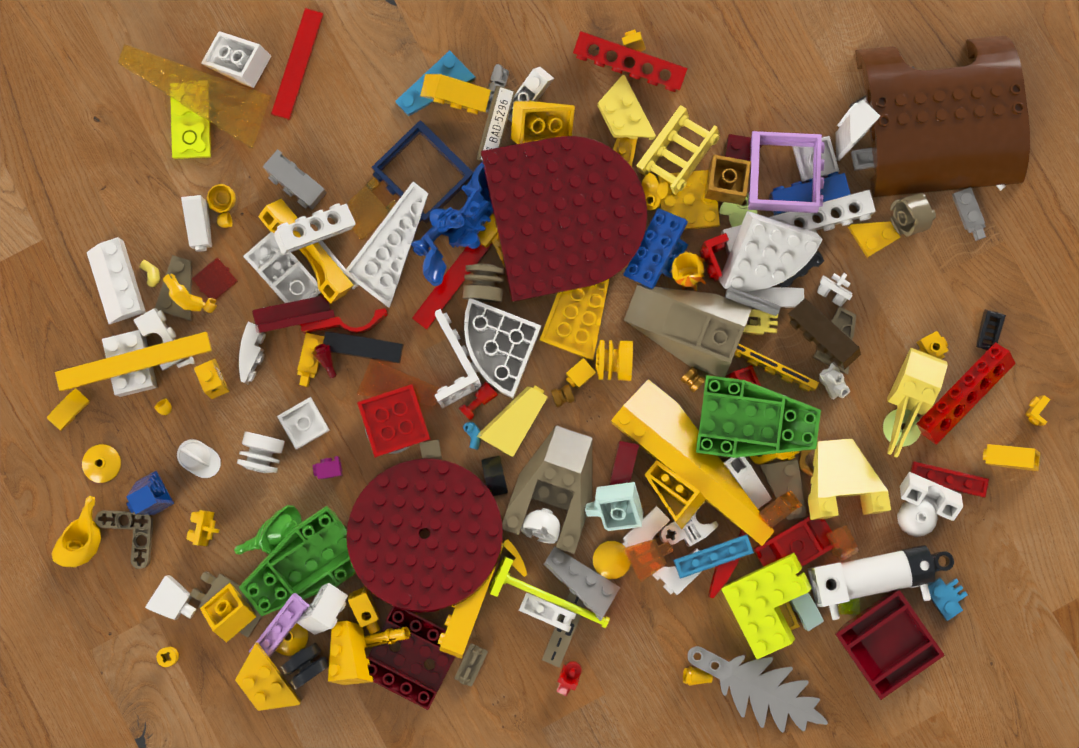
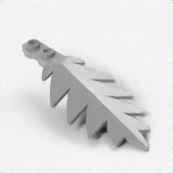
[688,646,828,733]

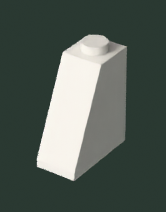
[181,195,212,252]

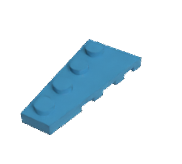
[395,50,476,116]

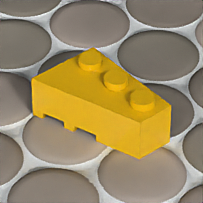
[420,74,491,115]
[645,460,706,530]
[328,621,373,685]

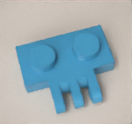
[928,578,968,621]

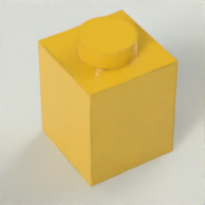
[566,358,596,389]

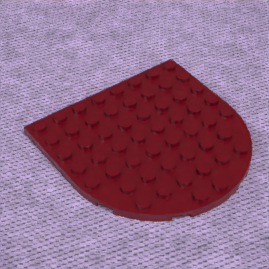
[481,136,647,302]

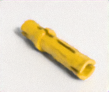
[364,627,410,648]

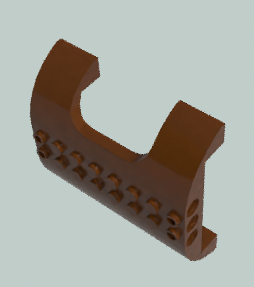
[855,36,1030,198]

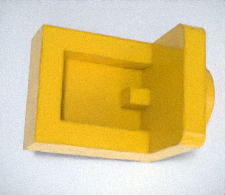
[622,29,646,52]
[1025,395,1050,426]

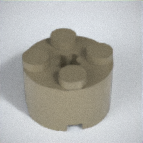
[890,193,936,237]

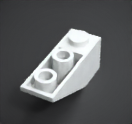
[508,67,555,122]
[723,457,772,509]

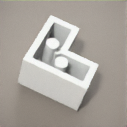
[297,583,348,635]

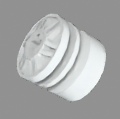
[237,432,285,473]

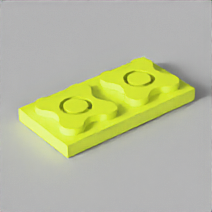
[170,82,211,159]

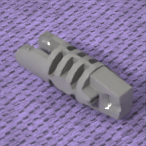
[486,64,509,113]

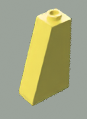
[477,385,547,457]

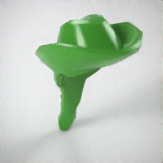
[234,505,302,555]

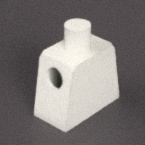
[145,575,197,620]

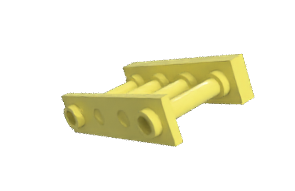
[636,105,720,195]

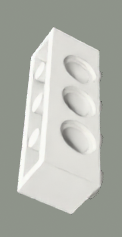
[274,203,356,255]

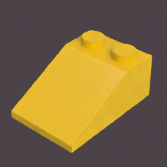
[511,101,575,144]

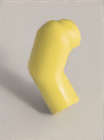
[139,260,160,287]

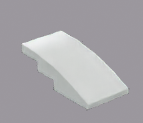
[243,232,321,303]

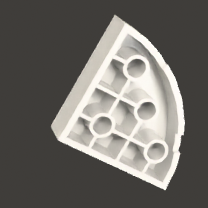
[719,211,823,291]
[464,298,541,399]

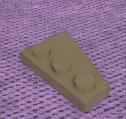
[813,306,856,375]

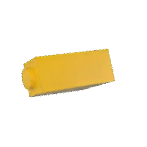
[983,444,1040,471]

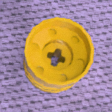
[596,340,633,381]

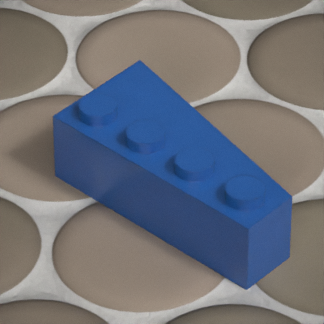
[126,470,174,515]

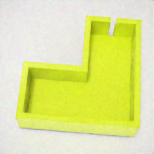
[721,553,812,659]

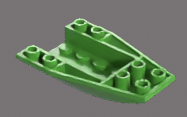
[696,375,821,458]
[239,506,356,616]

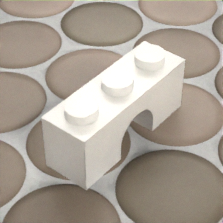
[134,308,186,370]
[900,472,963,521]

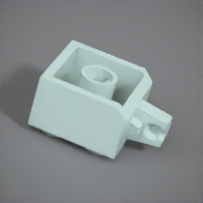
[585,482,644,531]

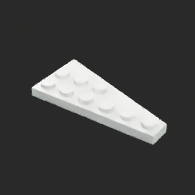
[344,182,429,308]

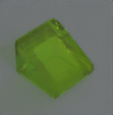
[838,598,860,615]

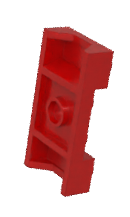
[753,515,841,567]

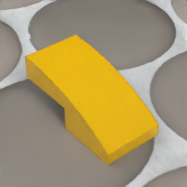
[47,388,89,431]
[502,539,527,577]

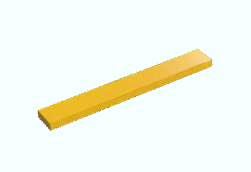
[55,332,212,391]

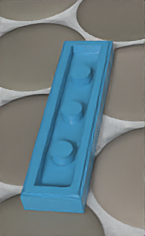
[673,534,754,579]

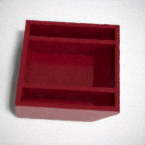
[835,590,945,700]

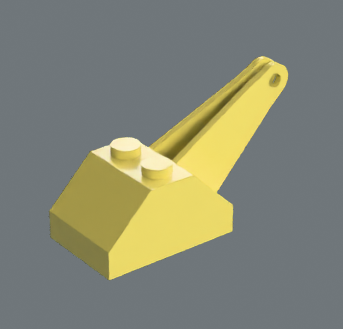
[887,348,948,457]

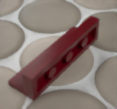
[252,295,335,333]

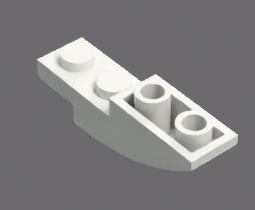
[239,307,266,385]

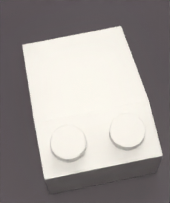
[201,31,271,88]

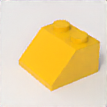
[200,583,256,643]

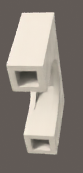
[622,506,702,595]

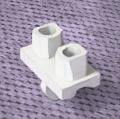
[817,273,853,307]
[819,363,850,400]

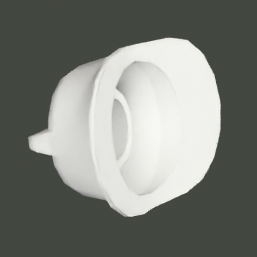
[177,439,221,478]

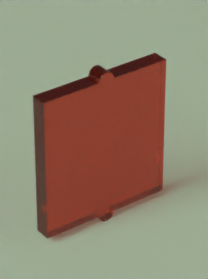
[192,257,238,300]

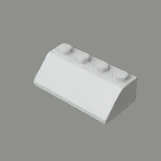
[835,100,880,161]
[87,237,146,324]

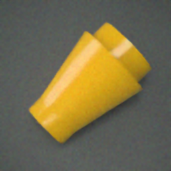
[683,666,713,686]

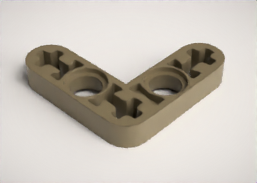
[95,510,153,569]

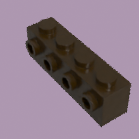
[788,298,861,370]

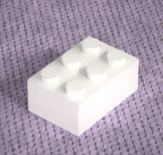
[102,330,158,397]

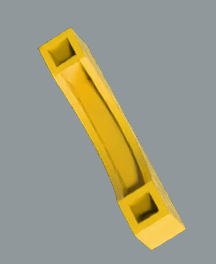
[258,198,354,304]

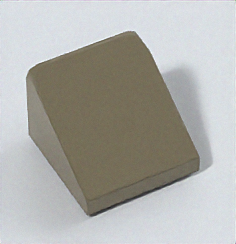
[420,440,442,459]

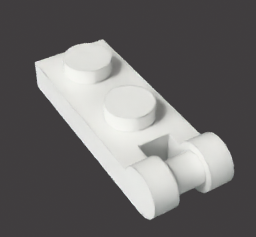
[519,592,576,632]

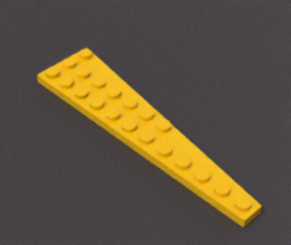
[539,137,637,361]

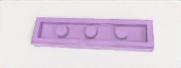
[249,593,310,658]

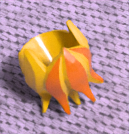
[671,251,706,291]

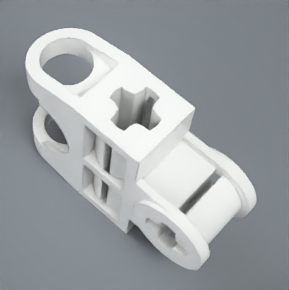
[659,501,719,547]

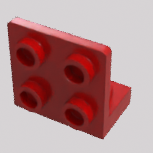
[699,233,729,282]

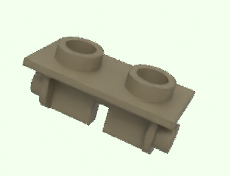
[454,643,488,687]

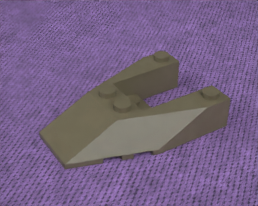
[502,426,592,554]

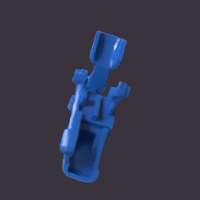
[411,161,493,286]

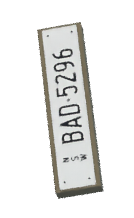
[476,86,515,161]

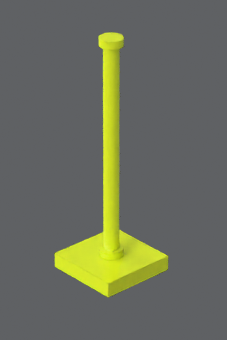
[488,556,610,628]

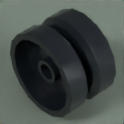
[280,642,329,690]

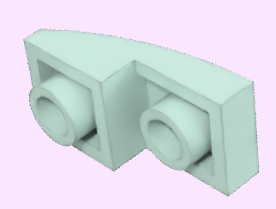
[789,593,824,631]

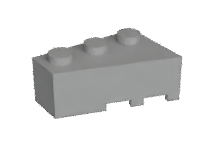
[263,149,327,210]

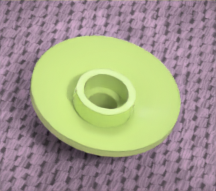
[883,409,921,447]

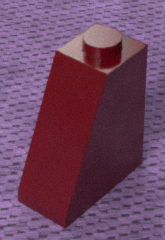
[609,441,639,485]

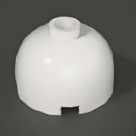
[897,500,938,537]
[521,508,561,544]

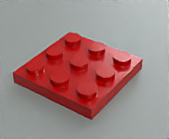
[357,384,431,458]

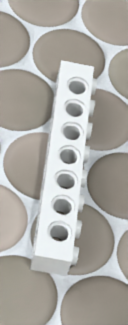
[721,190,876,255]

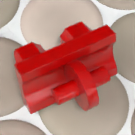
[556,661,582,696]

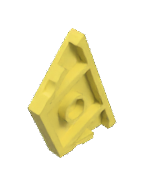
[597,75,656,140]

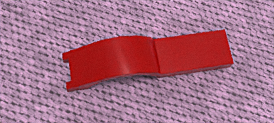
[300,308,388,334]

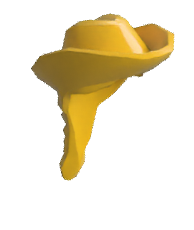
[51,496,101,567]

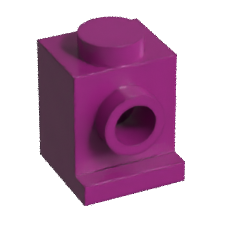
[313,456,343,480]

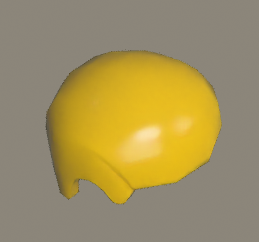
[207,184,236,213]

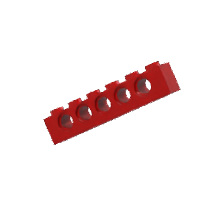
[573,31,688,92]
[916,342,1016,445]

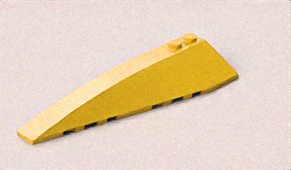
[611,379,774,546]

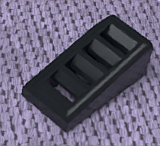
[976,309,1006,350]

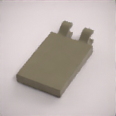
[190,571,262,638]

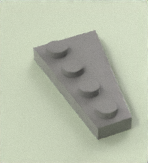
[544,546,620,621]

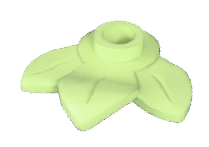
[719,193,757,227]

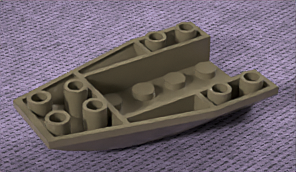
[624,284,752,378]

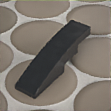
[323,331,403,363]

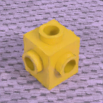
[916,331,949,359]

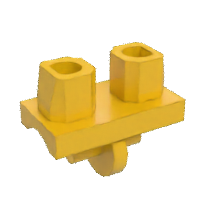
[186,510,220,546]

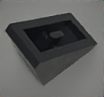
[481,456,508,496]

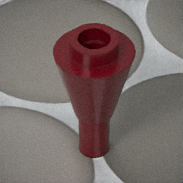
[312,344,337,378]

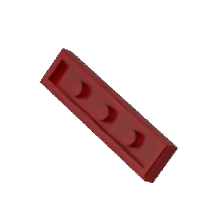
[910,462,989,498]

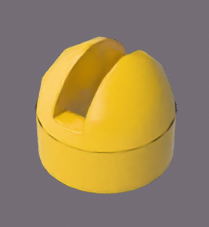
[217,212,233,228]
[154,398,172,415]

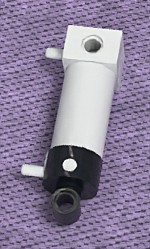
[807,545,954,620]

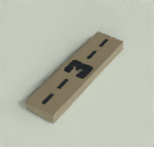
[542,591,585,668]

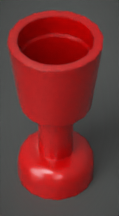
[458,381,498,420]

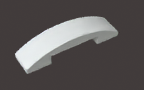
[742,287,804,308]

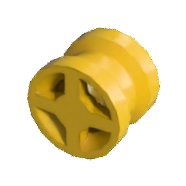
[156,646,179,667]

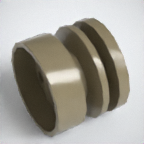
[463,264,505,303]

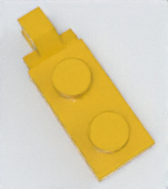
[297,333,324,387]

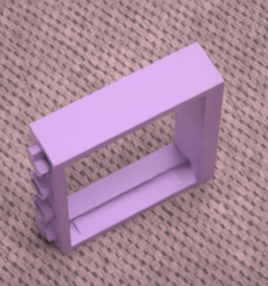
[748,131,825,213]

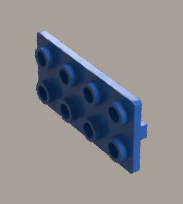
[624,208,688,289]

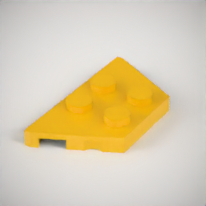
[235,642,301,711]

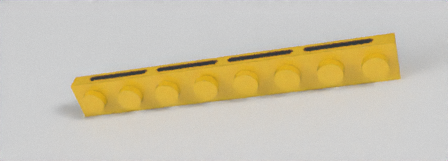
[734,344,819,392]

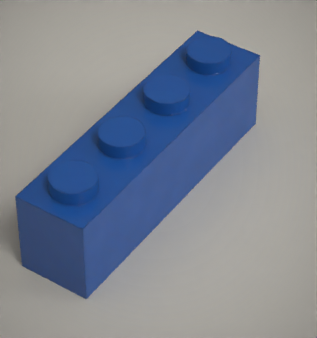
[769,172,851,216]

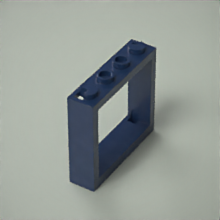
[372,120,474,224]

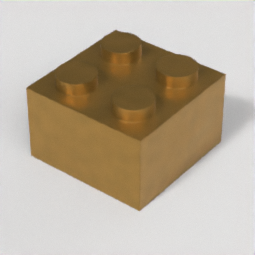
[704,154,751,205]

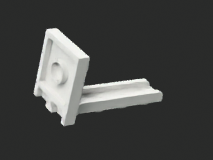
[435,309,482,409]

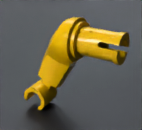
[163,273,217,313]

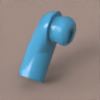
[463,422,481,450]

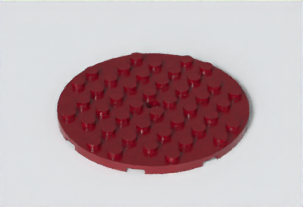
[347,458,503,612]

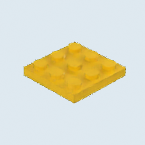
[657,170,720,230]

